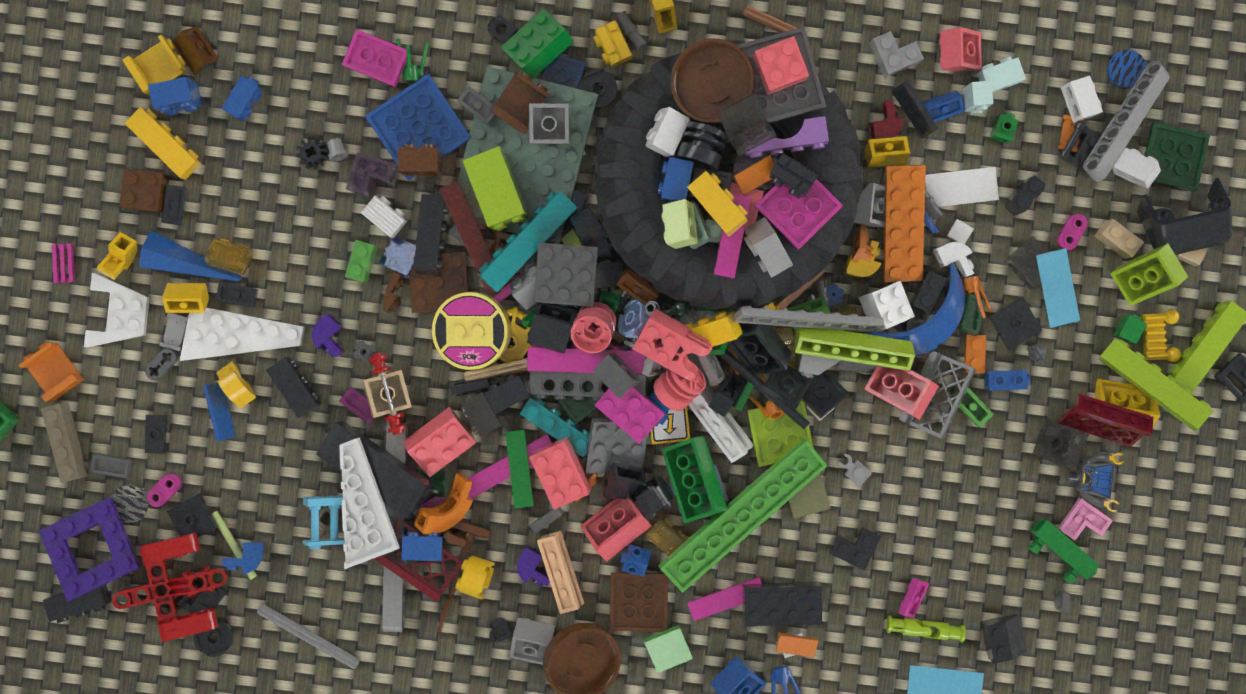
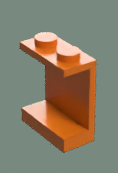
[19,342,84,403]

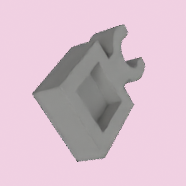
[837,453,872,487]

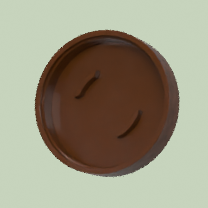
[671,38,756,125]
[543,622,621,694]

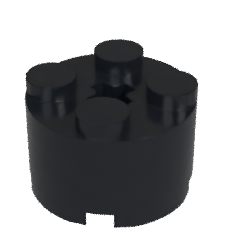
[629,476,674,520]

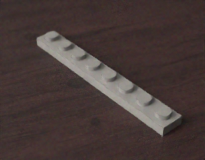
[733,306,884,333]

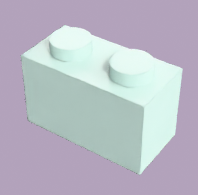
[977,57,1026,93]
[962,80,993,115]

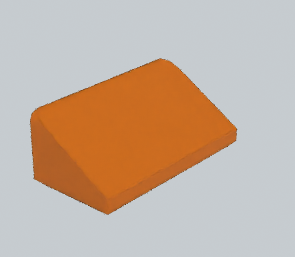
[733,156,775,195]
[776,632,818,658]

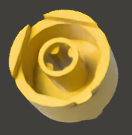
[455,555,495,600]

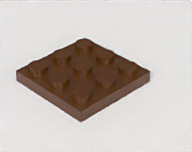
[408,252,469,313]
[610,572,668,632]

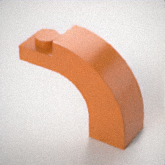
[414,473,473,534]

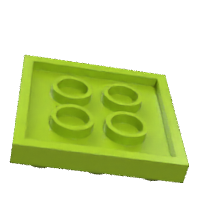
[747,400,814,467]

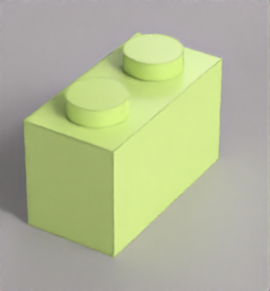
[661,199,698,249]

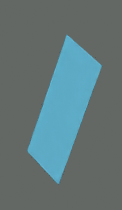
[1036,248,1080,328]
[907,665,984,694]

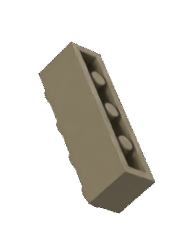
[41,403,88,483]

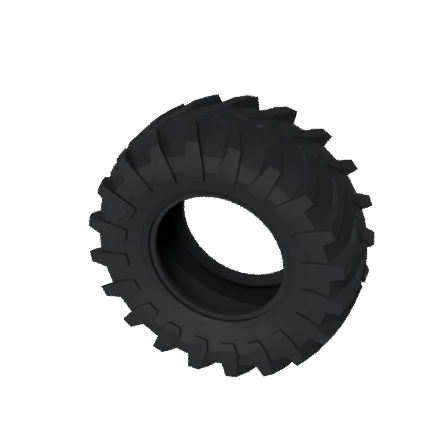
[594,40,863,311]

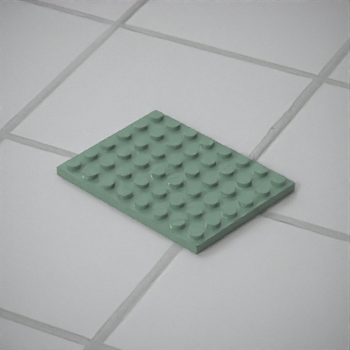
[449,66,599,244]

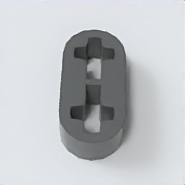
[145,349,178,380]
[529,507,564,534]

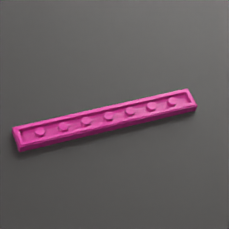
[421,434,552,508]

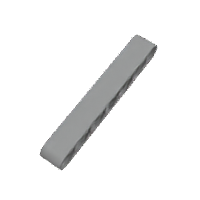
[1083,61,1170,182]

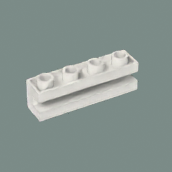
[688,386,754,463]

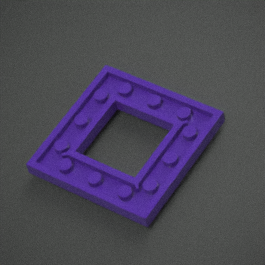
[39,497,141,602]

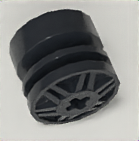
[677,122,729,170]

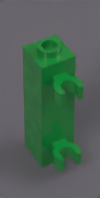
[1027,518,1100,585]

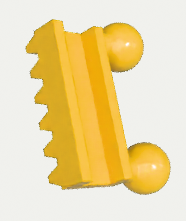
[1141,309,1181,362]

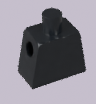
[601,462,647,500]

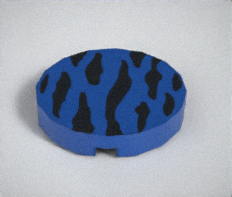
[1106,49,1146,89]

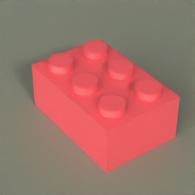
[864,366,939,420]
[403,407,476,477]
[529,437,592,509]

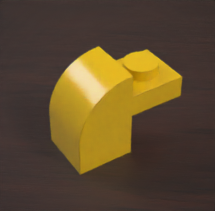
[97,232,137,280]
[843,240,881,278]
[217,362,256,408]

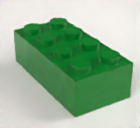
[661,436,728,524]

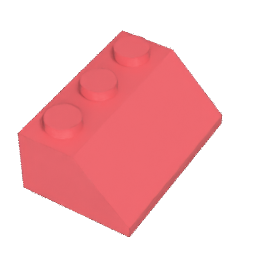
[580,498,652,562]

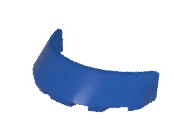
[858,262,965,356]

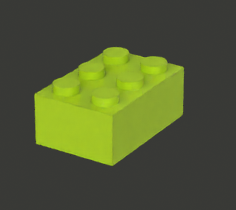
[1110,243,1188,306]

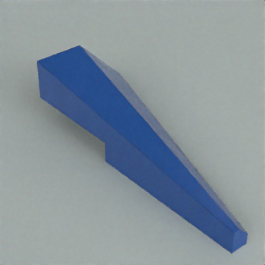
[139,231,242,282]

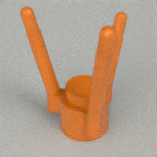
[963,276,992,318]
[749,374,784,420]

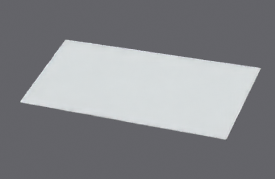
[925,167,999,207]

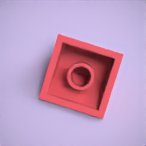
[939,27,982,72]

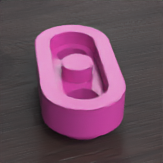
[1057,214,1087,250]
[147,473,182,507]

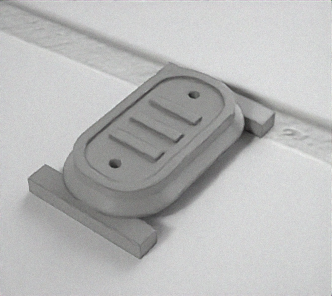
[159,313,188,351]

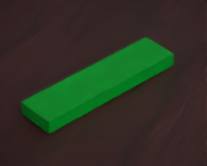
[505,429,534,508]

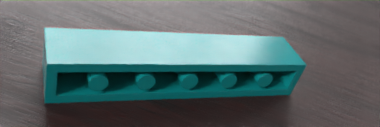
[478,191,577,292]

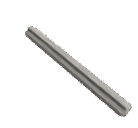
[257,604,360,669]

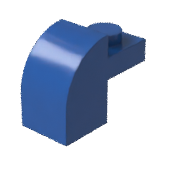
[222,543,263,574]

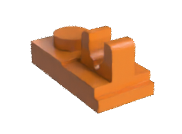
[852,225,874,263]

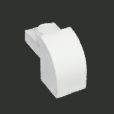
[932,242,974,278]

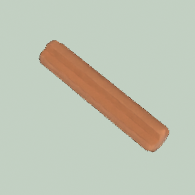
[743,6,797,33]

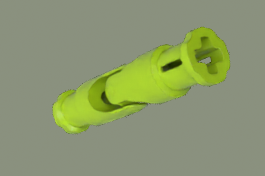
[886,615,966,643]

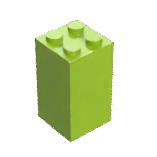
[463,146,529,231]

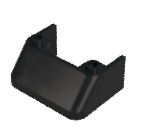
[1137,178,1233,255]

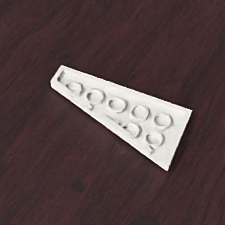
[180,308,305,361]
[340,438,400,569]

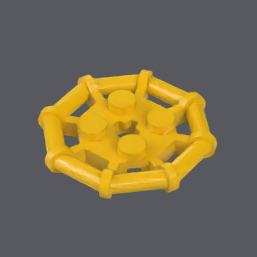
[489,306,532,377]

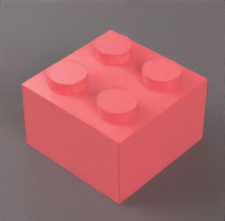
[752,36,809,95]

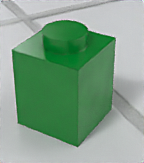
[1113,314,1147,344]

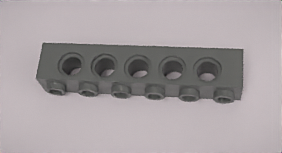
[529,371,648,401]

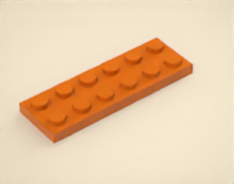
[883,164,926,282]

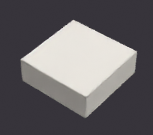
[946,219,974,244]

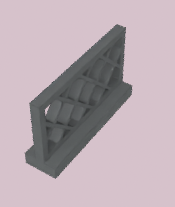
[899,350,976,440]

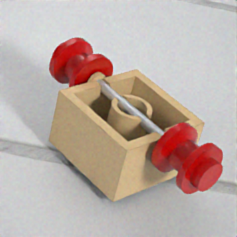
[362,352,412,436]

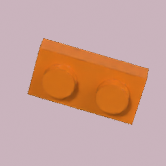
[964,335,986,374]

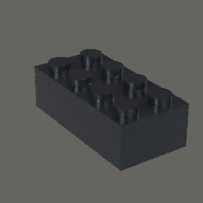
[742,581,822,627]

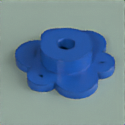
[827,284,844,306]

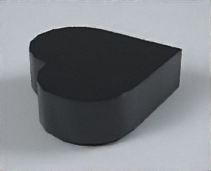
[489,617,513,643]

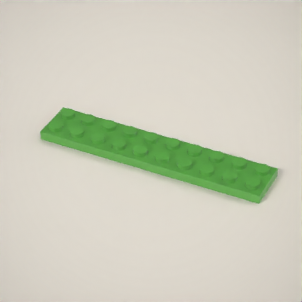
[658,438,827,593]

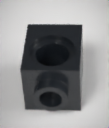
[487,15,518,45]

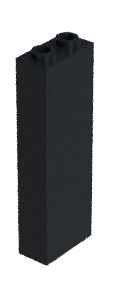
[316,421,434,519]

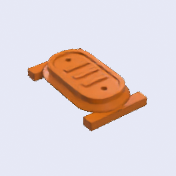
[1058,115,1084,152]

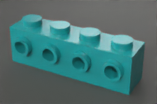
[520,397,590,457]

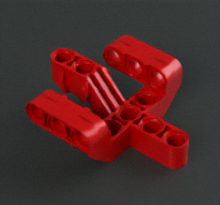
[112,533,228,642]

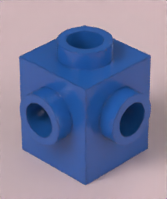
[620,544,651,577]

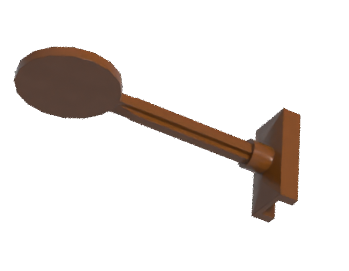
[437,521,492,634]

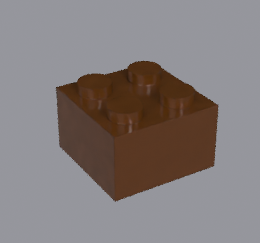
[398,144,442,176]
[119,168,170,213]

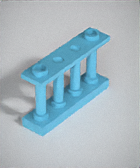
[303,495,384,549]

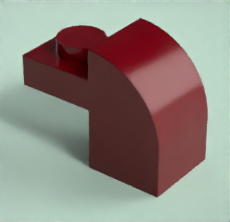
[870,100,904,139]

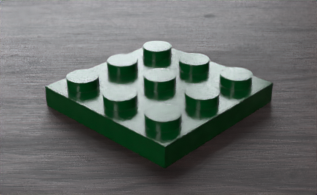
[1144,123,1210,192]

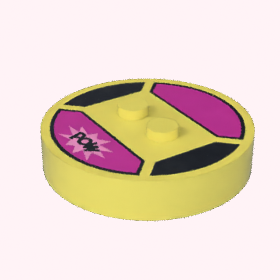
[432,292,511,370]

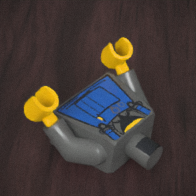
[1066,452,1124,512]

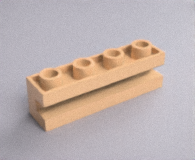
[537,531,584,614]

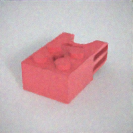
[632,309,712,380]

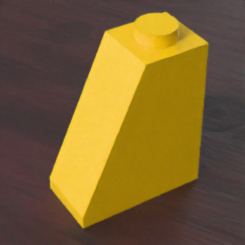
[649,0,677,34]

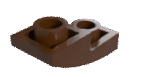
[383,271,404,313]

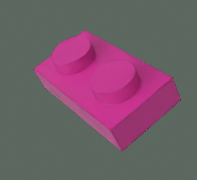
[898,578,929,619]

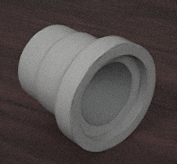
[327,138,348,161]

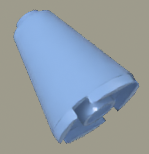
[618,299,650,339]

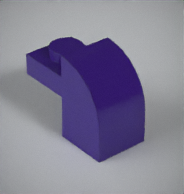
[312,313,345,357]
[517,544,550,586]

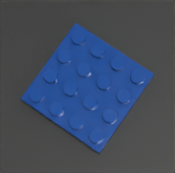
[365,74,471,181]

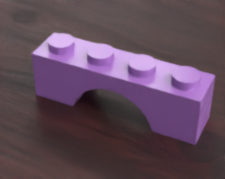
[742,116,829,159]

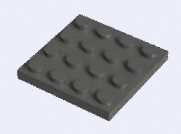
[737,27,826,128]

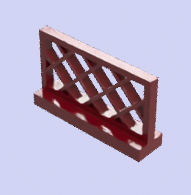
[1058,394,1154,447]
[373,519,463,602]

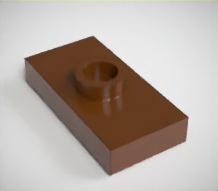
[441,528,466,548]

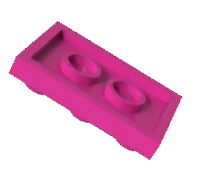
[342,29,407,87]
[595,387,665,444]

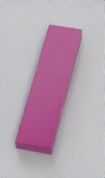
[713,193,751,279]
[687,577,762,621]

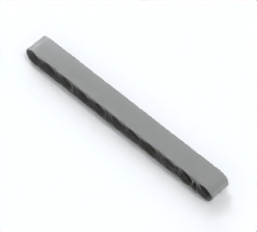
[382,423,408,632]

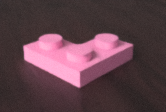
[1057,498,1113,541]

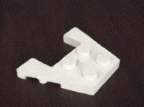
[84,273,150,348]

